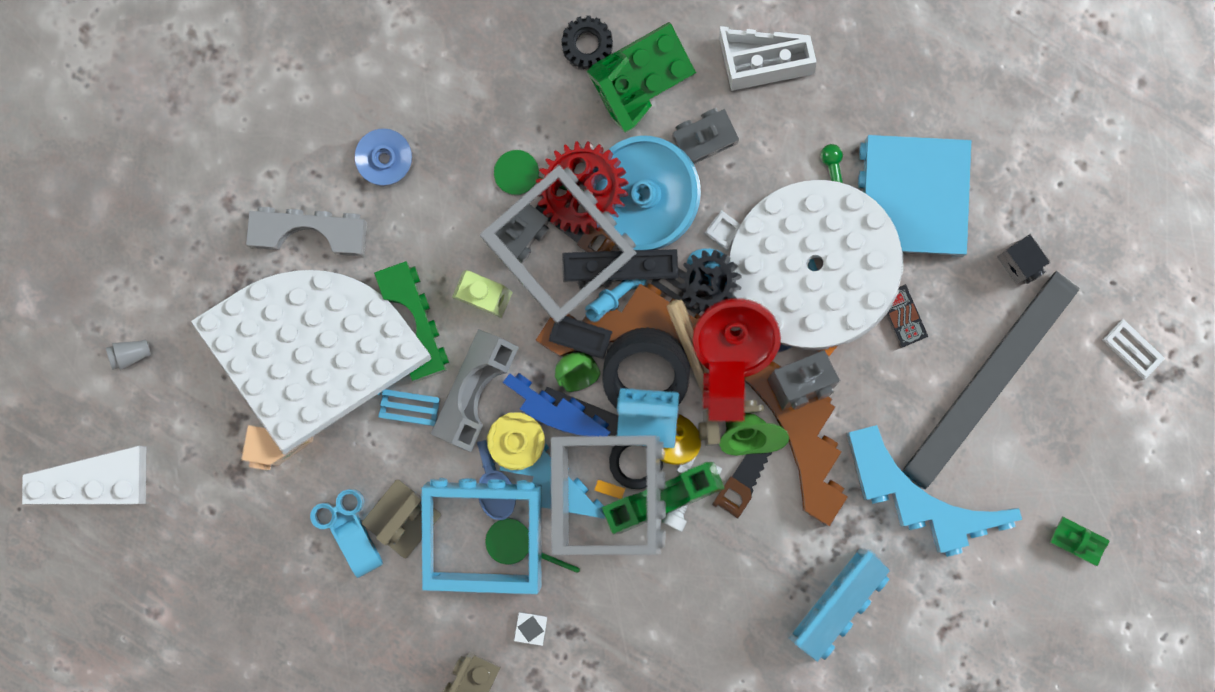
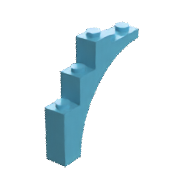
[846,425,1022,557]

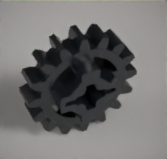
[678,250,742,313]

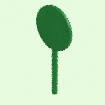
[494,150,584,195]
[485,518,580,573]

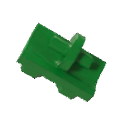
[1049,517,1110,566]

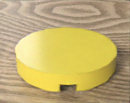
[487,413,545,470]

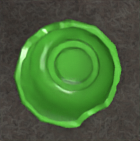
[554,352,601,392]

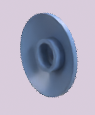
[355,129,412,186]

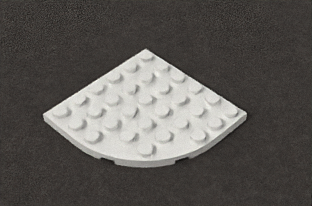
[191,270,431,455]

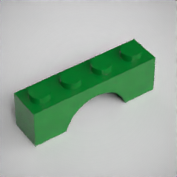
[374,261,449,382]
[602,462,725,534]

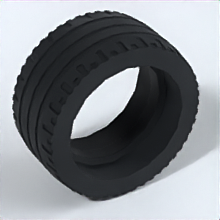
[602,327,690,410]

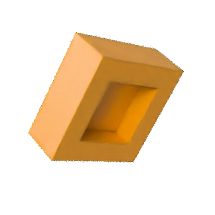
[594,480,625,499]

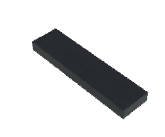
[562,249,678,282]

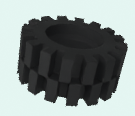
[561,15,613,70]

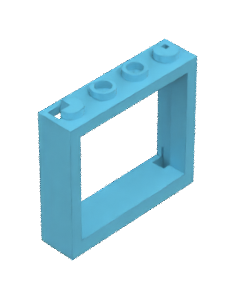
[422,478,542,594]

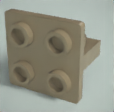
[362,480,441,558]

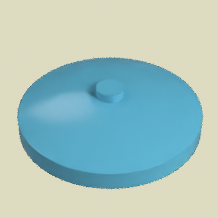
[593,136,701,250]

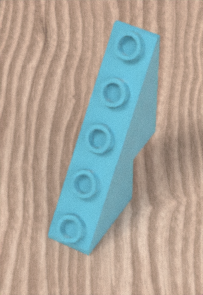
[499,443,605,519]

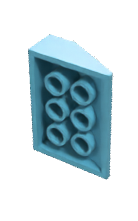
[788,548,890,662]

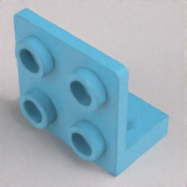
[617,388,679,448]

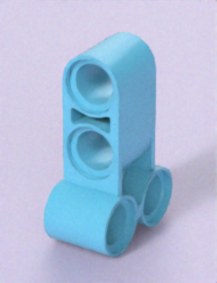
[310,489,383,578]

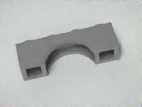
[246,207,367,257]
[431,329,519,452]

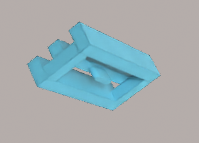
[378,389,440,426]

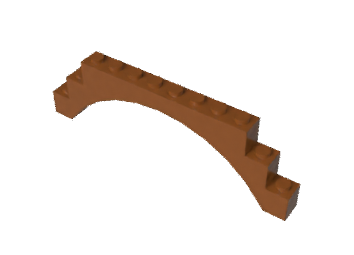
[536,283,848,526]

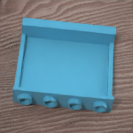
[858,135,972,257]

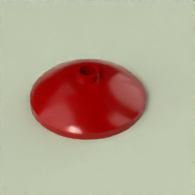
[693,299,781,377]

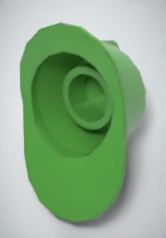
[719,413,789,456]

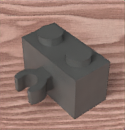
[672,108,739,164]
[487,198,550,264]
[767,350,840,410]

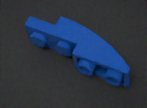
[503,373,611,437]

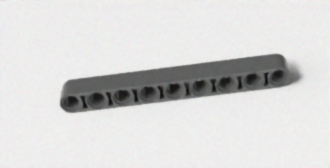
[902,270,1080,490]

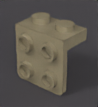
[698,400,764,446]

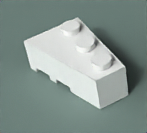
[719,26,817,91]

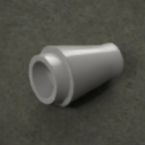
[106,339,151,370]

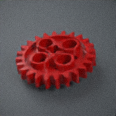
[536,141,629,235]

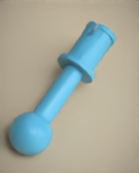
[585,280,647,322]

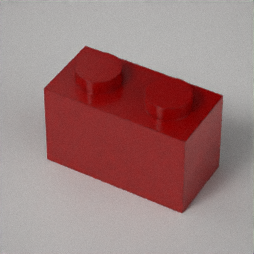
[703,361,745,421]

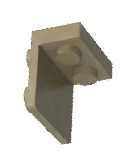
[443,652,501,692]

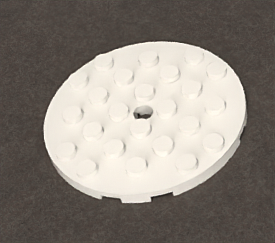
[729,180,903,350]

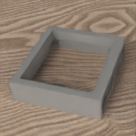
[480,165,636,324]
[551,436,666,555]

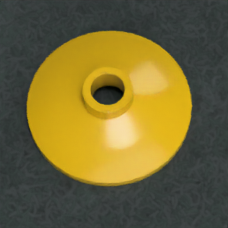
[662,414,701,465]

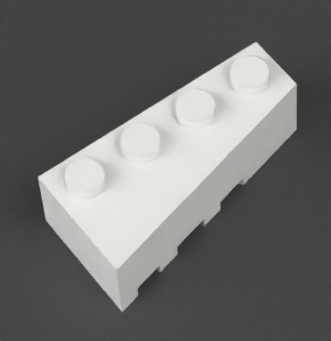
[22,446,146,504]

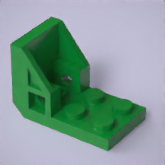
[587,22,696,132]

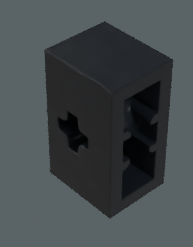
[997,234,1050,284]

